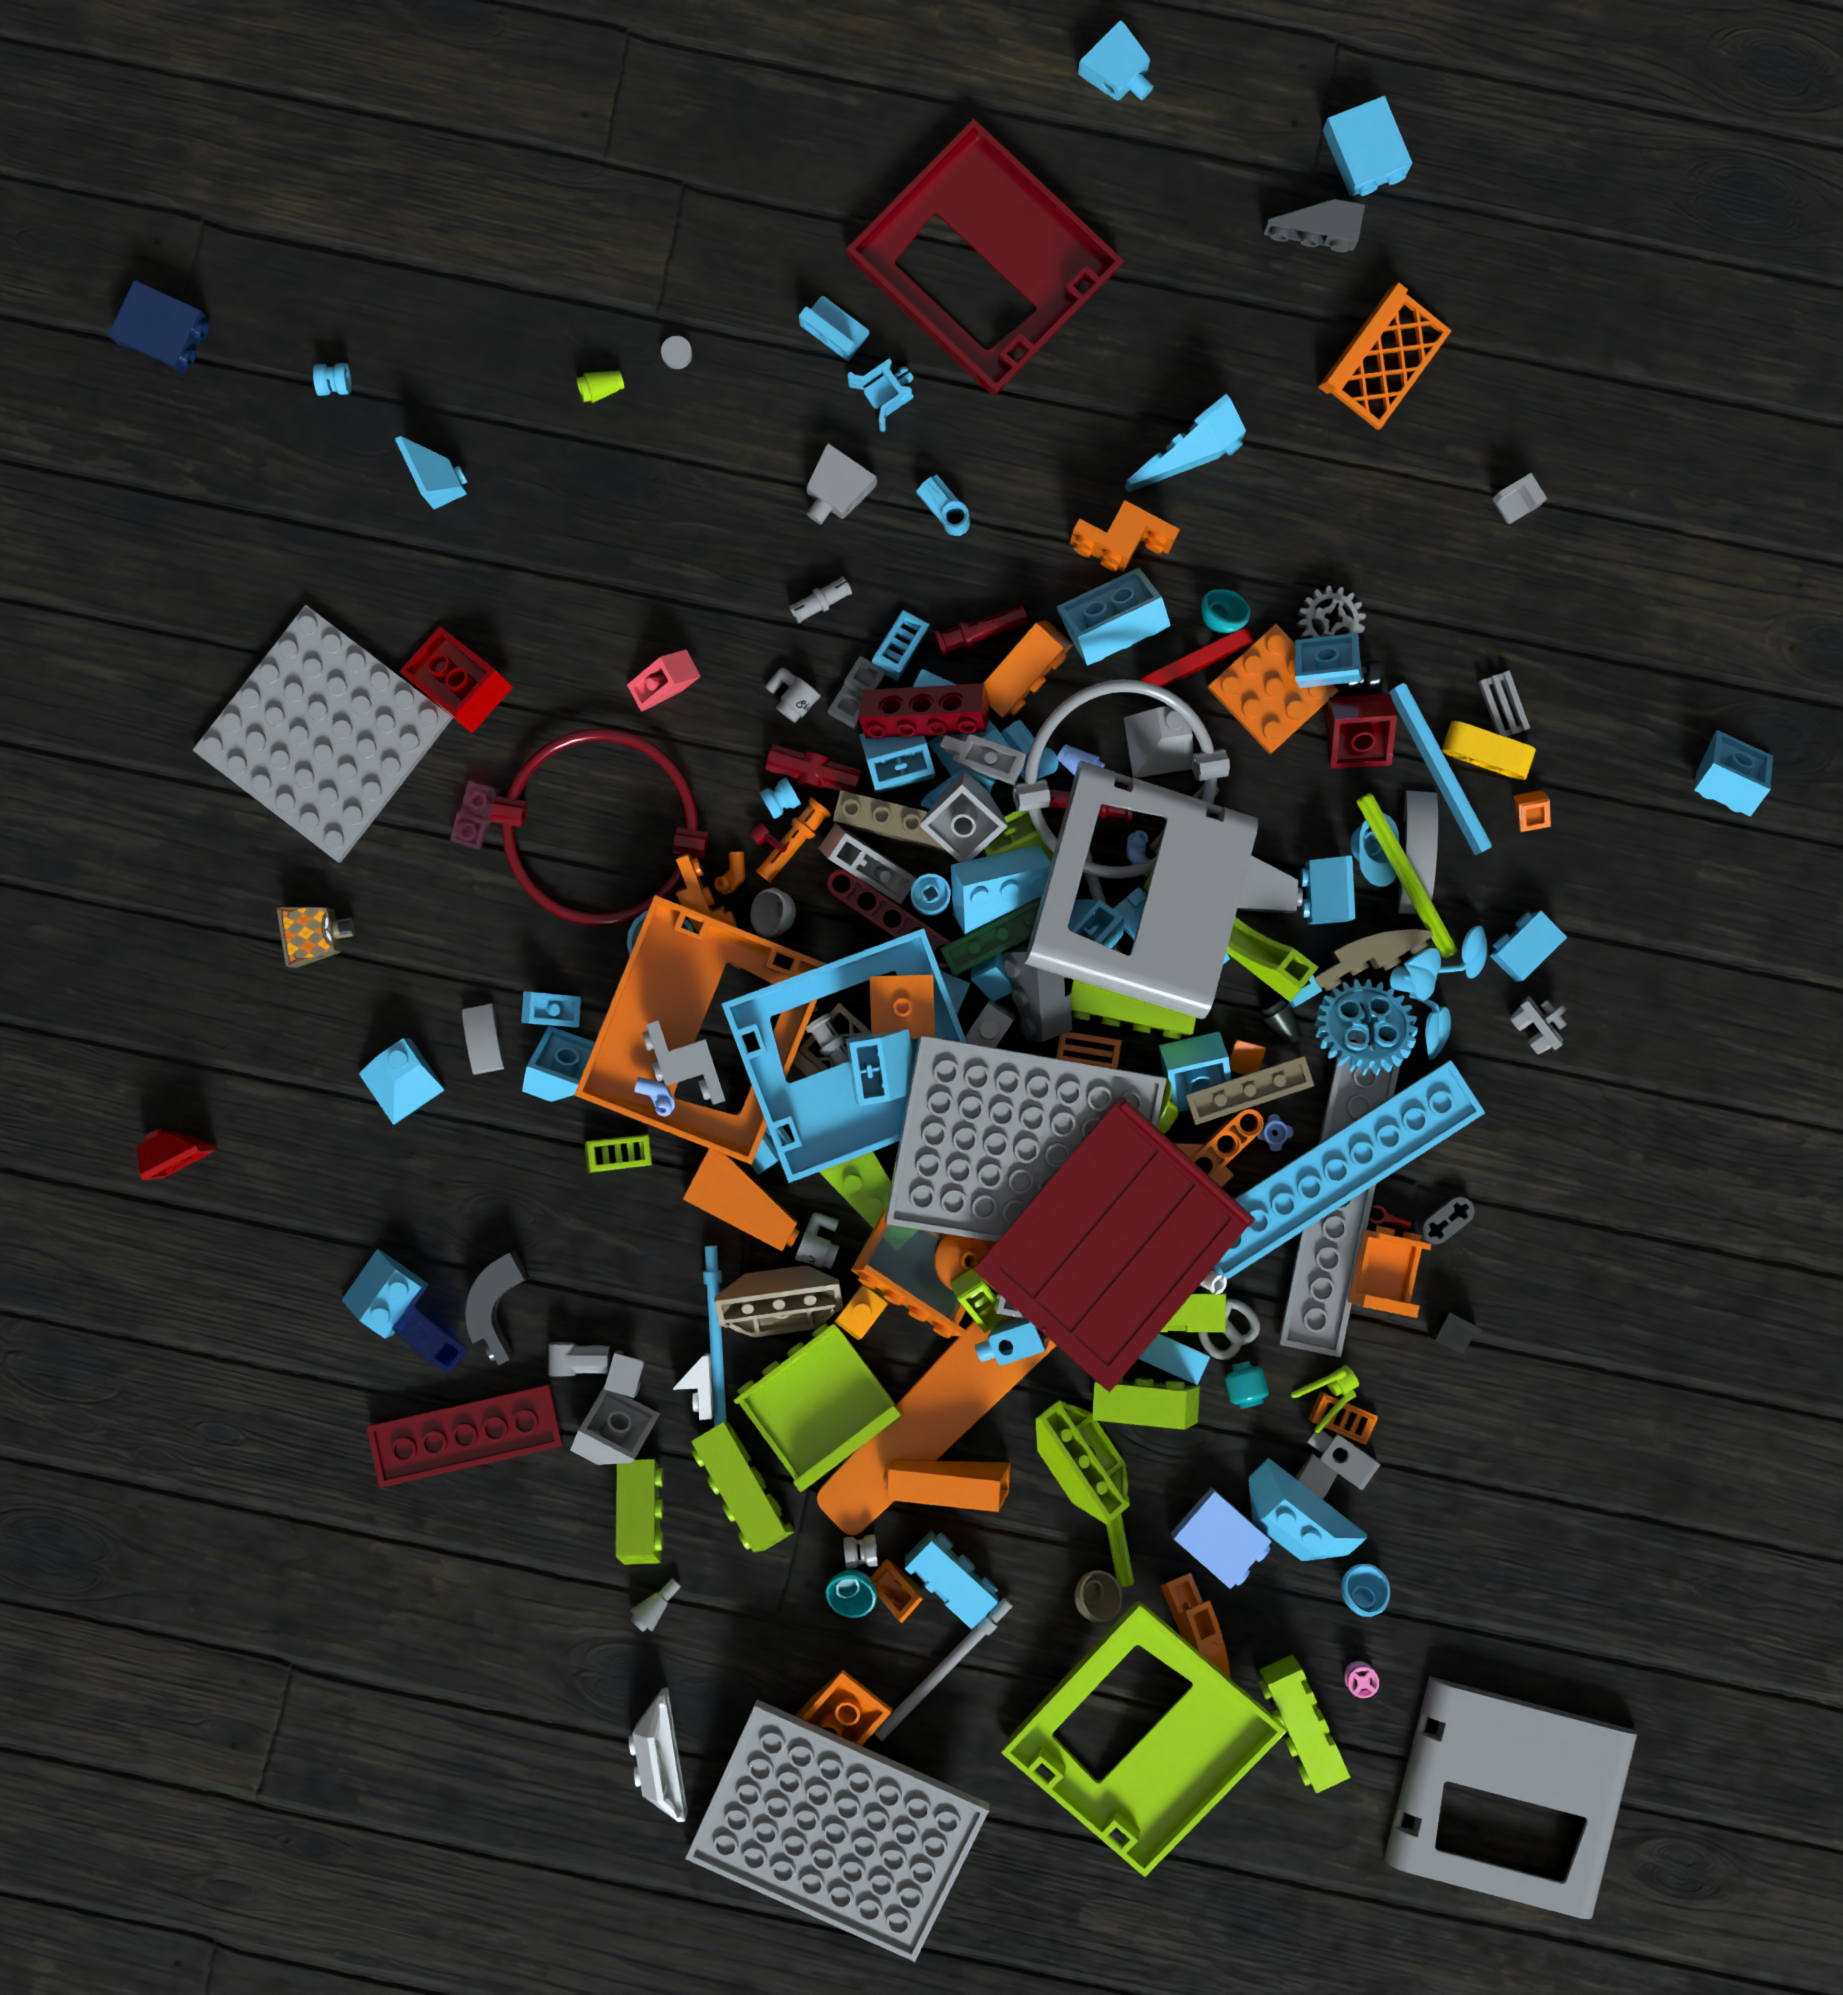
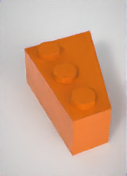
[984,620,1074,718]

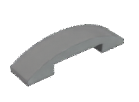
[1398,791,1438,915]

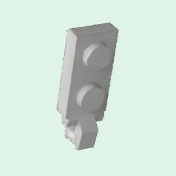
[940,734,1028,785]

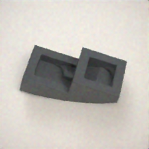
[827,656,886,728]

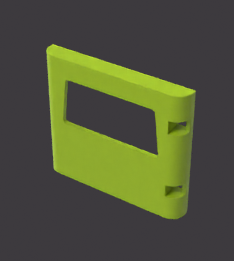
[1001,1601,1287,1877]

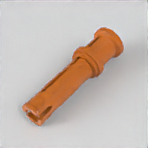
[756,797,832,883]

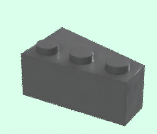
[1002,943,1072,1042]

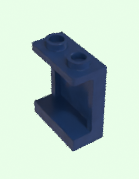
[108,280,209,374]

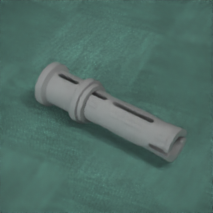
[805,1013,849,1066]

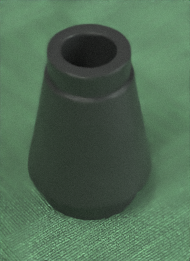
[1261,997,1302,1045]

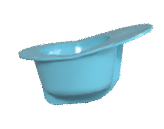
[1350,813,1399,887]

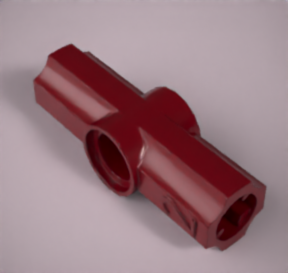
[765,744,862,794]

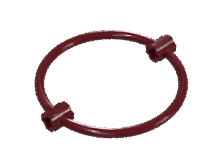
[490,728,709,926]

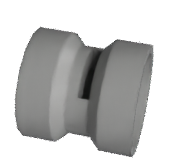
[844,1534,878,1569]

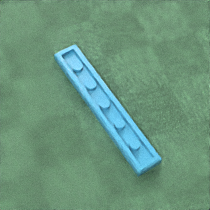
[1389,683,1491,855]

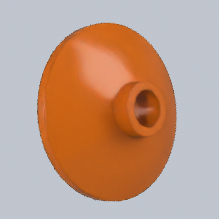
[934,1234,989,1291]

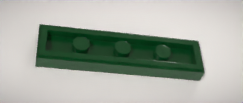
[940,897,1042,977]

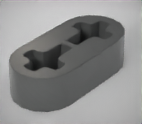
[1419,1196,1475,1244]

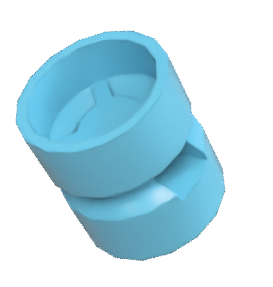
[911,874,951,917]

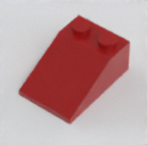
[399,626,513,733]

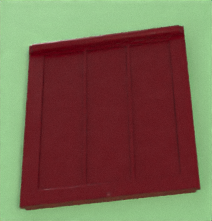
[973,1096,1255,1393]

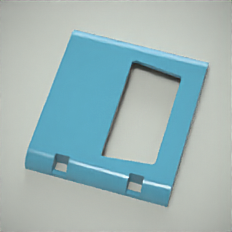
[722,928,967,1183]

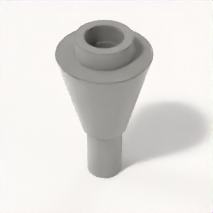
[630,1578,681,1632]

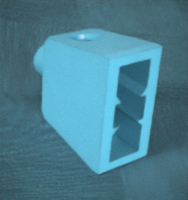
[1078,20,1154,100]
[975,1317,1050,1366]

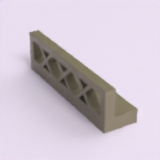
[1185,1056,1314,1125]

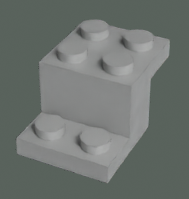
[642,1020,725,1105]

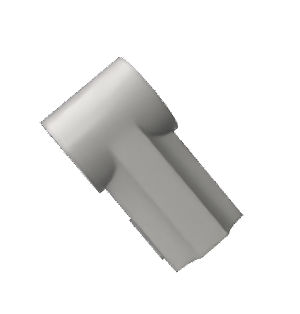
[548,1342,611,1376]

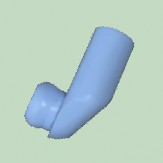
[1126,830,1151,877]
[634,1077,675,1116]

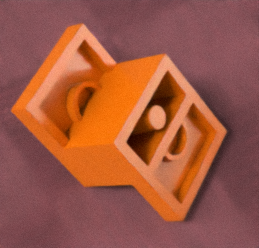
[1070,500,1180,572]

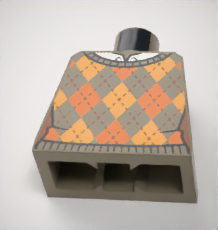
[277,907,355,968]

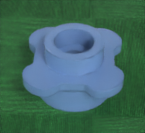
[1257,1114,1293,1151]

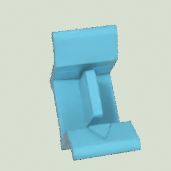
[847,359,913,432]

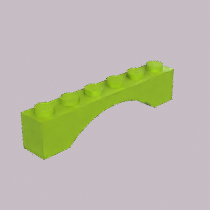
[1143,871,1318,1002]

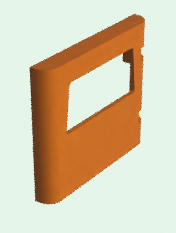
[574,895,827,1165]

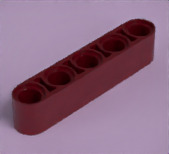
[827,870,952,969]

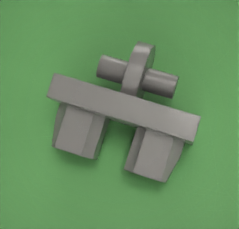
[1510,996,1567,1054]

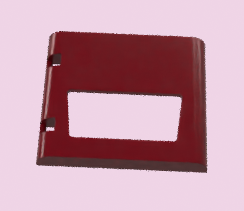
[846,119,1124,395]

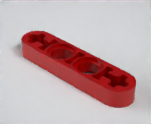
[1140,627,1254,688]

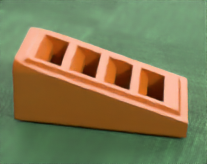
[1308,1391,1378,1445]

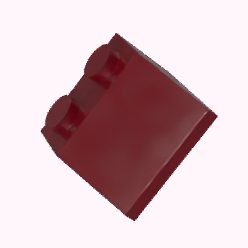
[1327,694,1397,769]

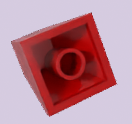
[136,1129,218,1180]

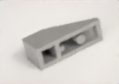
[818,823,917,905]

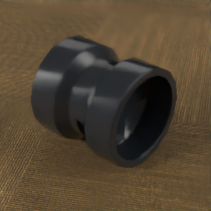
[1344,660,1380,693]

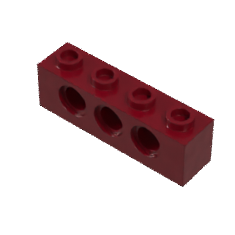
[859,683,990,738]

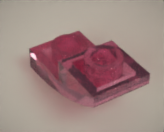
[450,780,500,850]

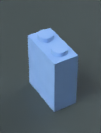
[1171,1486,1272,1589]

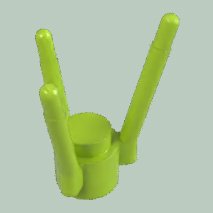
[1291,1365,1359,1433]

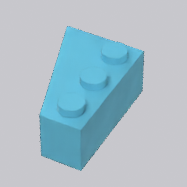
[951,844,1051,935]
[905,1530,998,1629]

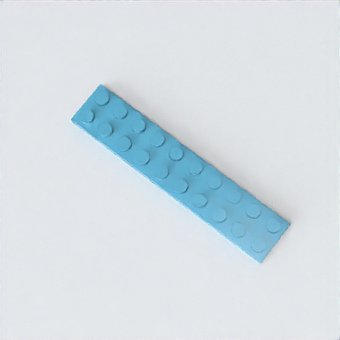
[1213,1060,1485,1279]

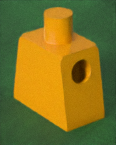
[833,1284,889,1340]

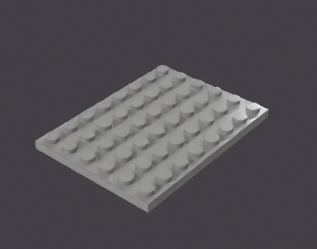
[884,1034,1167,1242]
[685,1700,990,1962]

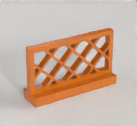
[1318,282,1451,430]

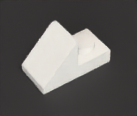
[673,1353,714,1420]

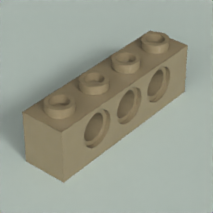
[833,790,949,853]

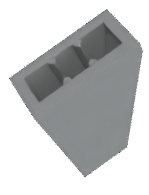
[1237,855,1303,913]

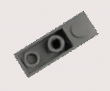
[1263,199,1365,253]

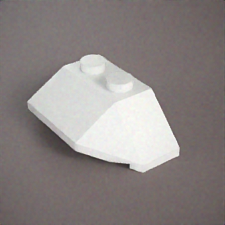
[629,1688,688,1822]

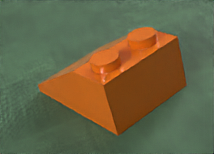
[795,1670,893,1746]

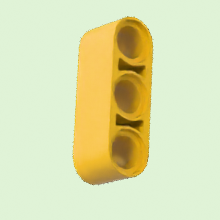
[1441,721,1536,780]

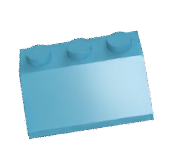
[1057,567,1171,666]

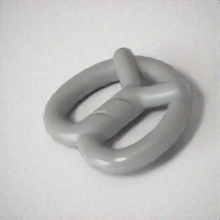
[1198,1298,1260,1360]

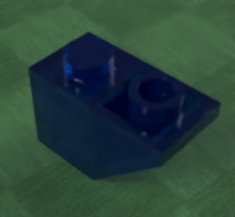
[391,1304,468,1374]

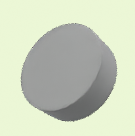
[661,336,693,369]

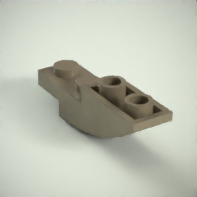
[1314,929,1433,992]

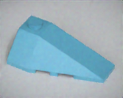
[1125,394,1246,492]

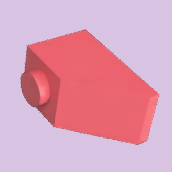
[627,649,700,712]

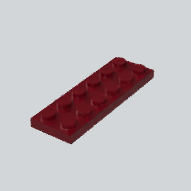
[366,1383,564,1488]

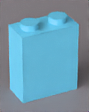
[1323,96,1412,197]

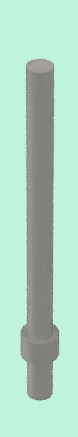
[874,1597,1013,1741]

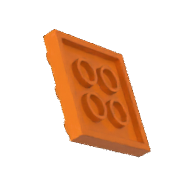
[1207,624,1339,754]

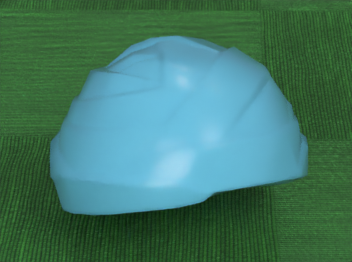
[1341,1564,1390,1617]

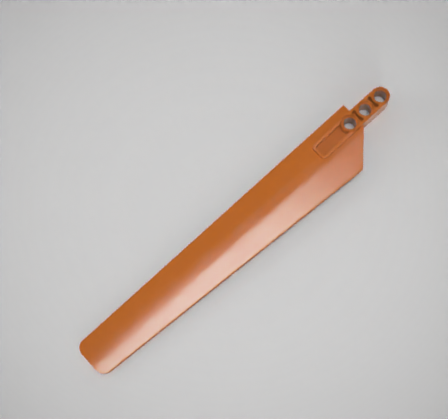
[817,1108,1264,1535]

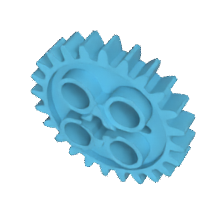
[1315,979,1418,1075]

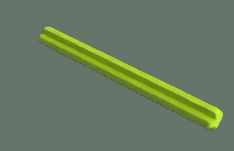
[1357,793,1457,958]

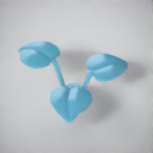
[1390,926,1487,1060]

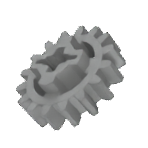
[1297,586,1366,639]

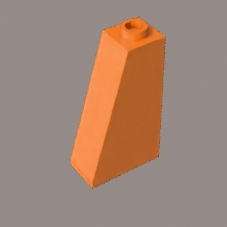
[683,1148,800,1251]
[883,1460,1011,1512]

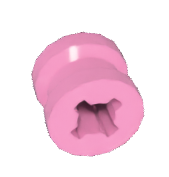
[1344,1661,1379,1698]

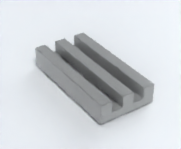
[1478,670,1530,737]

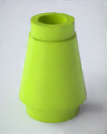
[577,370,624,403]

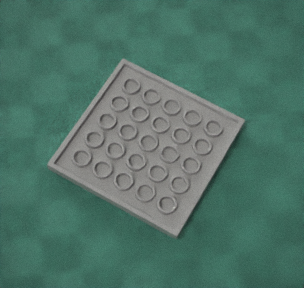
[193,605,453,863]

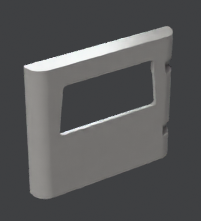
[1023,761,1258,1019]
[1384,1676,1637,1919]

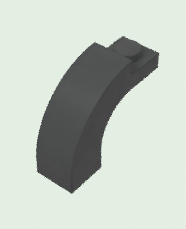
[465,1251,529,1366]

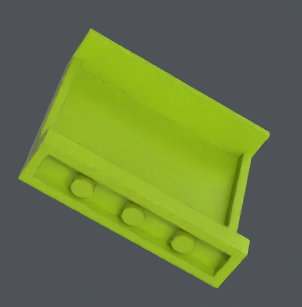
[734,1323,903,1492]

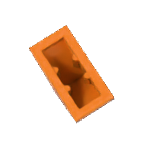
[870,1559,923,1623]

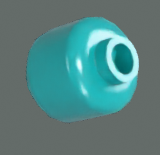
[1225,1361,1269,1409]

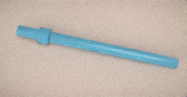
[703,1245,727,1427]

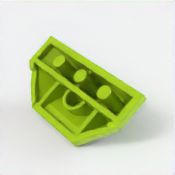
[1035,1400,1130,1524]

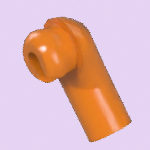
[714,852,745,894]

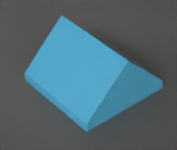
[1295,633,1362,688]

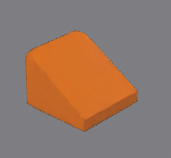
[1513,790,1551,832]
[1229,1040,1266,1075]

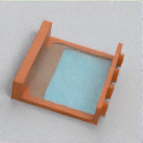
[851,1206,996,1338]

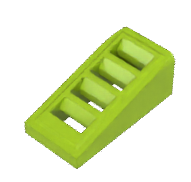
[584,1134,652,1173]
[950,1268,1011,1333]

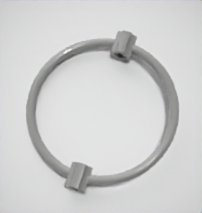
[1012,679,1230,879]

